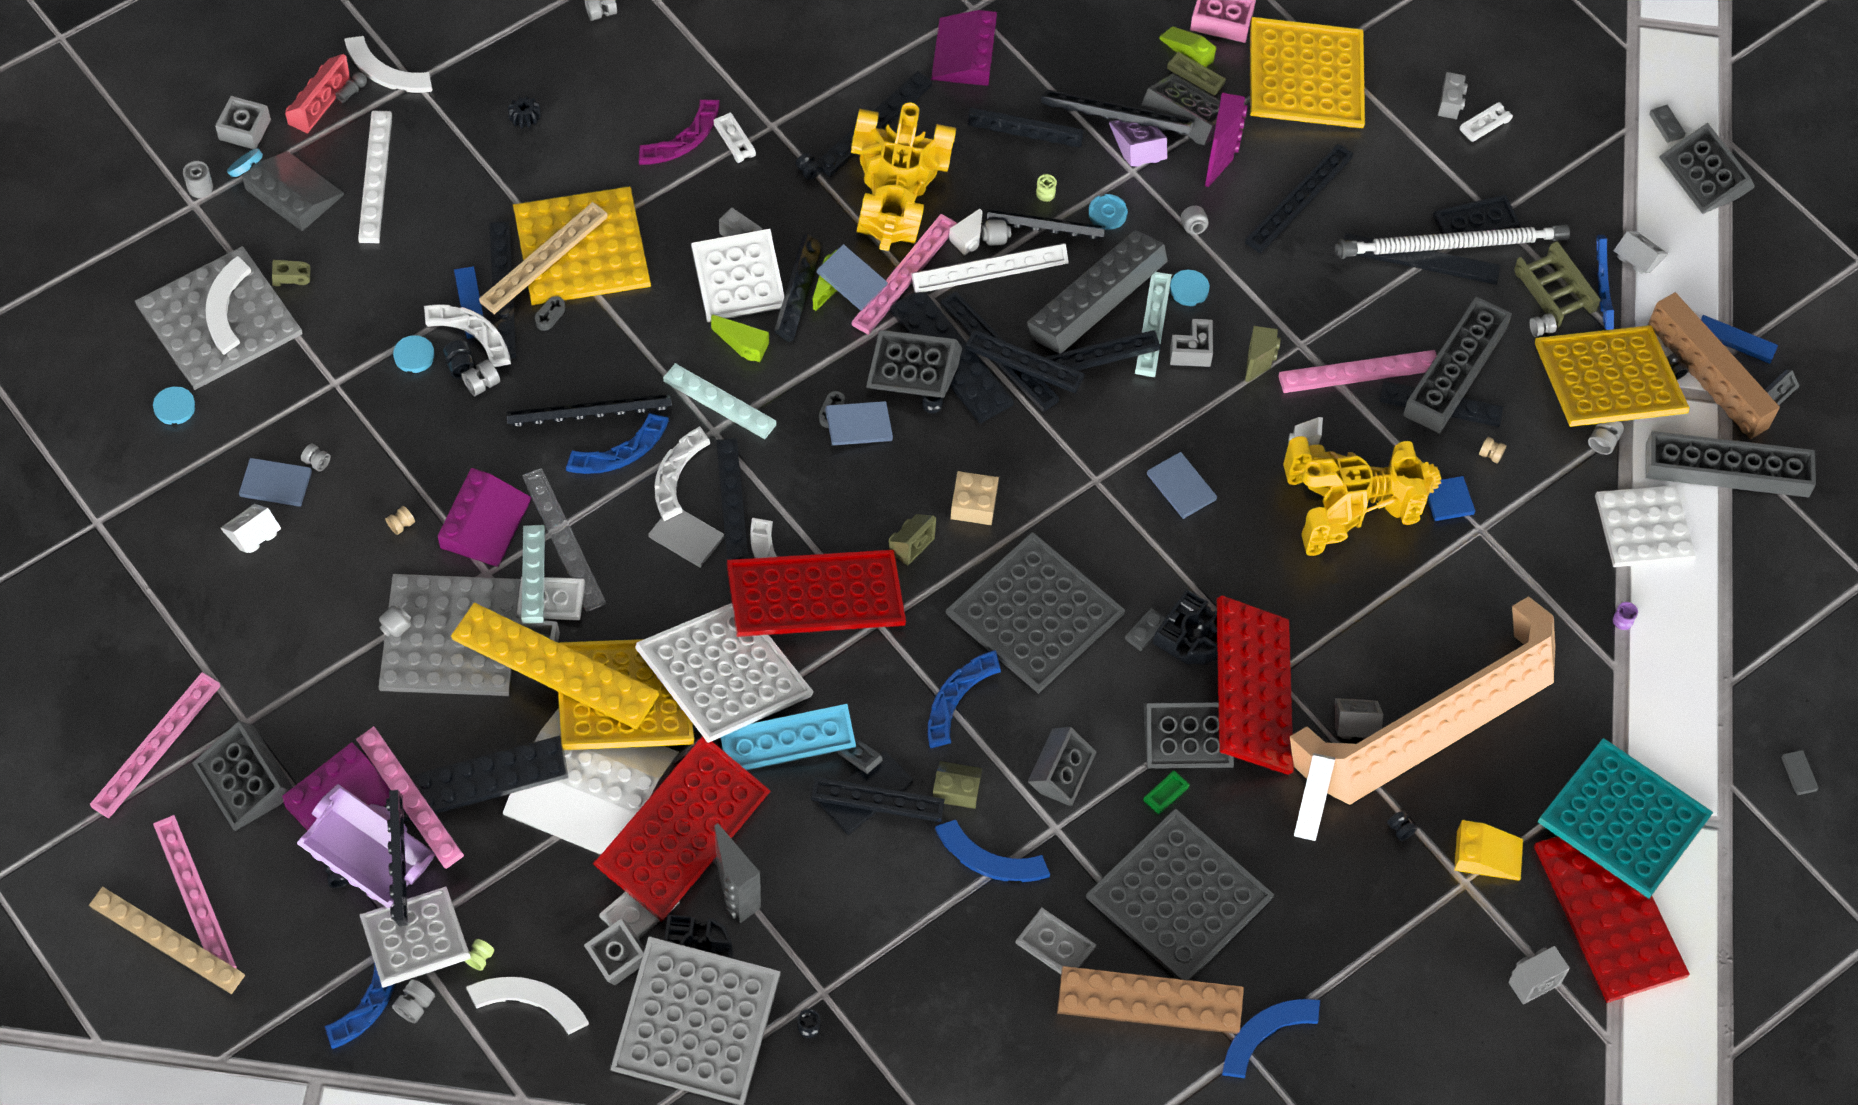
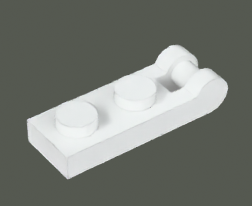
[1460,102,1513,142]
[714,113,756,163]

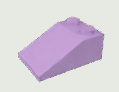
[1109,119,1167,167]

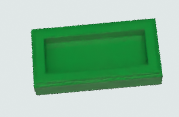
[1143,770,1190,814]

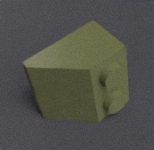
[1245,326,1281,382]
[888,514,936,566]
[933,761,982,809]

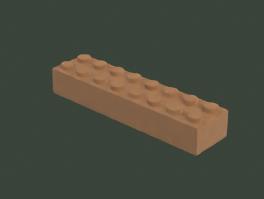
[1648,292,1780,439]
[1057,966,1244,1034]

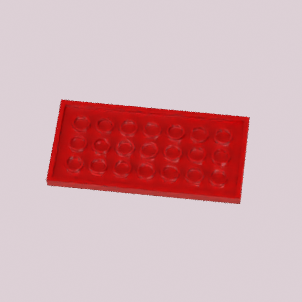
[726,550,906,637]
[1217,596,1294,775]
[593,736,771,922]
[1534,836,1690,1003]

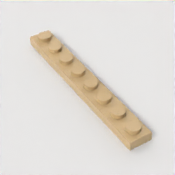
[479,202,608,314]
[89,887,245,994]

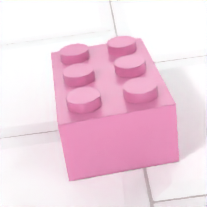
[1190,0,1256,43]

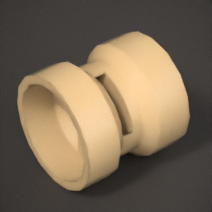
[1479,437,1507,464]
[385,506,415,535]

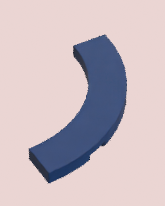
[1596,235,1614,330]
[566,413,669,474]
[928,650,1001,748]
[935,820,1050,882]
[325,962,396,1049]
[1222,999,1320,1078]

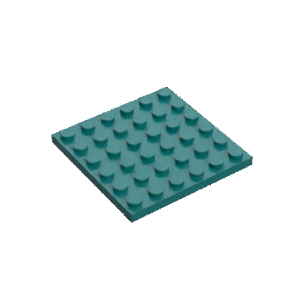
[1538,738,1713,899]

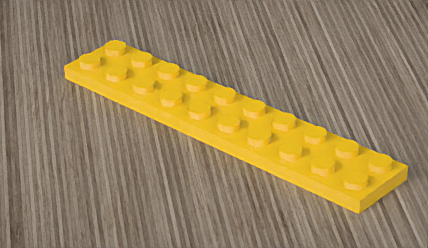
[451,602,659,730]

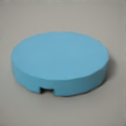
[227,148,263,177]
[1088,194,1128,230]
[1169,270,1210,306]
[393,335,435,373]
[153,386,195,425]

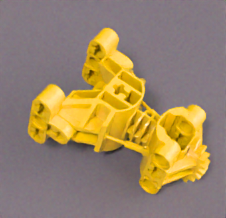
[851,102,956,251]
[1283,436,1441,556]

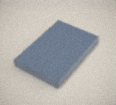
[817,244,888,311]
[825,401,893,445]
[1147,452,1217,519]
[239,458,312,507]

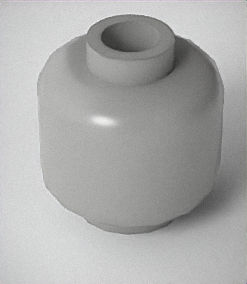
[1180,206,1209,235]
[981,219,1011,246]
[379,606,411,638]

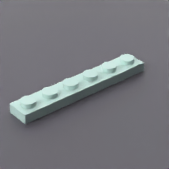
[1135,272,1172,377]
[663,363,776,439]
[521,525,545,624]

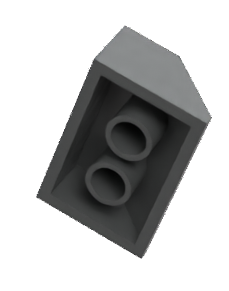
[1028,727,1096,806]

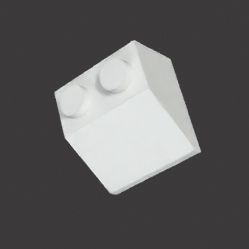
[220,504,281,553]

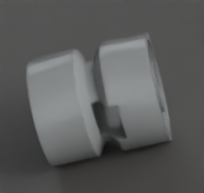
[584,0,617,21]
[183,161,213,198]
[462,360,500,396]
[1588,421,1624,455]
[392,980,435,1023]

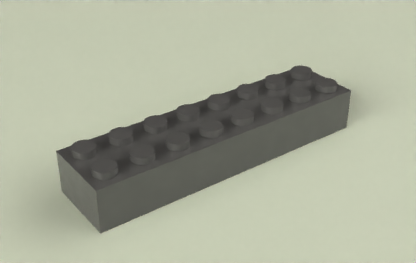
[1027,230,1168,354]
[1403,297,1512,433]
[1646,431,1816,497]

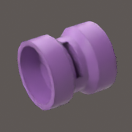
[1613,602,1638,630]

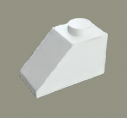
[949,209,982,255]
[1288,417,1323,445]

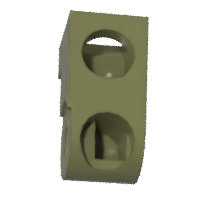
[272,260,311,286]

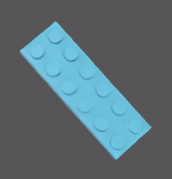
[721,704,856,770]

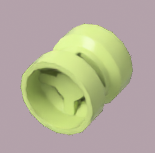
[1036,174,1057,202]
[465,939,495,971]

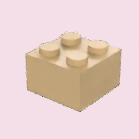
[951,471,999,525]

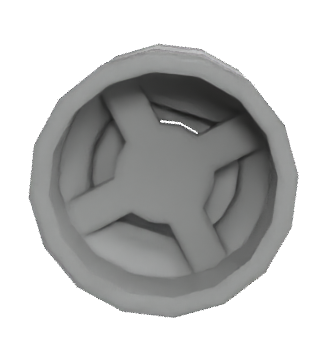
[1529,313,1556,337]
[301,443,331,472]

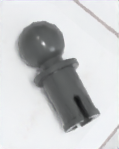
[335,73,367,103]

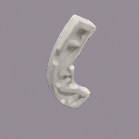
[345,36,432,92]
[206,256,251,355]
[424,305,511,367]
[655,426,710,521]
[750,518,777,558]
[466,977,589,1035]

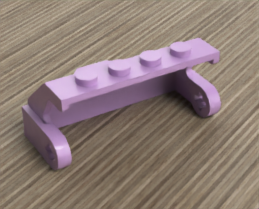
[297,784,435,908]

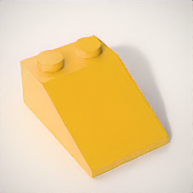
[1454,820,1523,881]

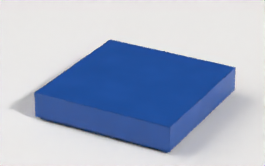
[1427,476,1475,521]

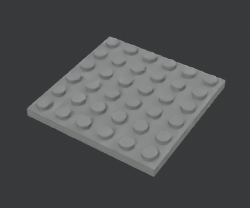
[135,246,303,390]
[379,574,521,696]
[610,937,781,1105]

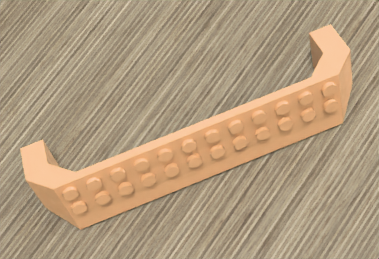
[1290,596,1555,805]

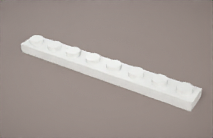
[358,111,392,243]
[911,243,1069,293]

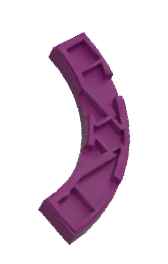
[639,100,720,165]

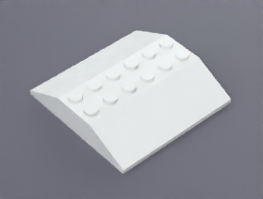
[503,708,679,854]

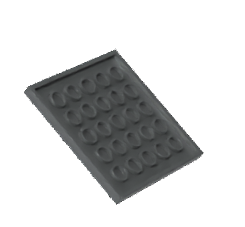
[946,532,1125,694]
[1086,809,1274,981]

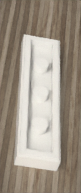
[1294,753,1335,841]

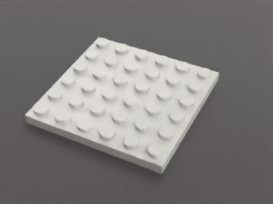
[635,603,813,743]

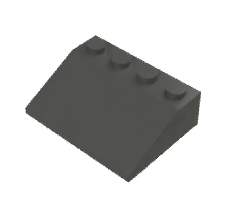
[1140,73,1220,145]
[1659,122,1755,214]
[242,151,344,231]
[866,330,962,398]
[1144,702,1234,768]
[192,721,293,831]
[714,824,761,923]

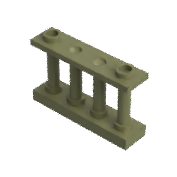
[1514,241,1601,328]

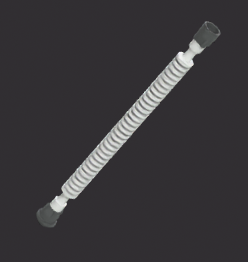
[1335,224,1570,259]

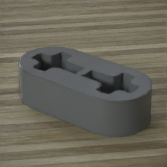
[535,296,565,331]
[819,391,845,428]

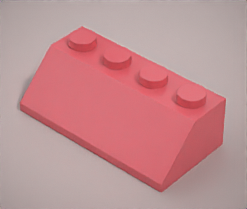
[285,54,351,134]

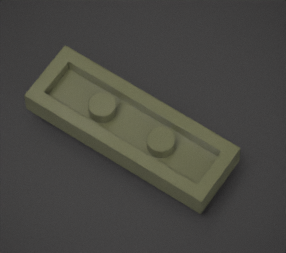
[1167,52,1226,96]

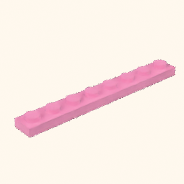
[852,214,957,335]
[1279,350,1437,393]
[90,672,221,818]
[356,726,464,869]
[153,815,237,969]

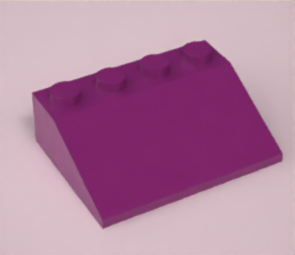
[931,10,997,86]
[1205,93,1248,187]
[438,468,531,567]
[282,742,390,831]

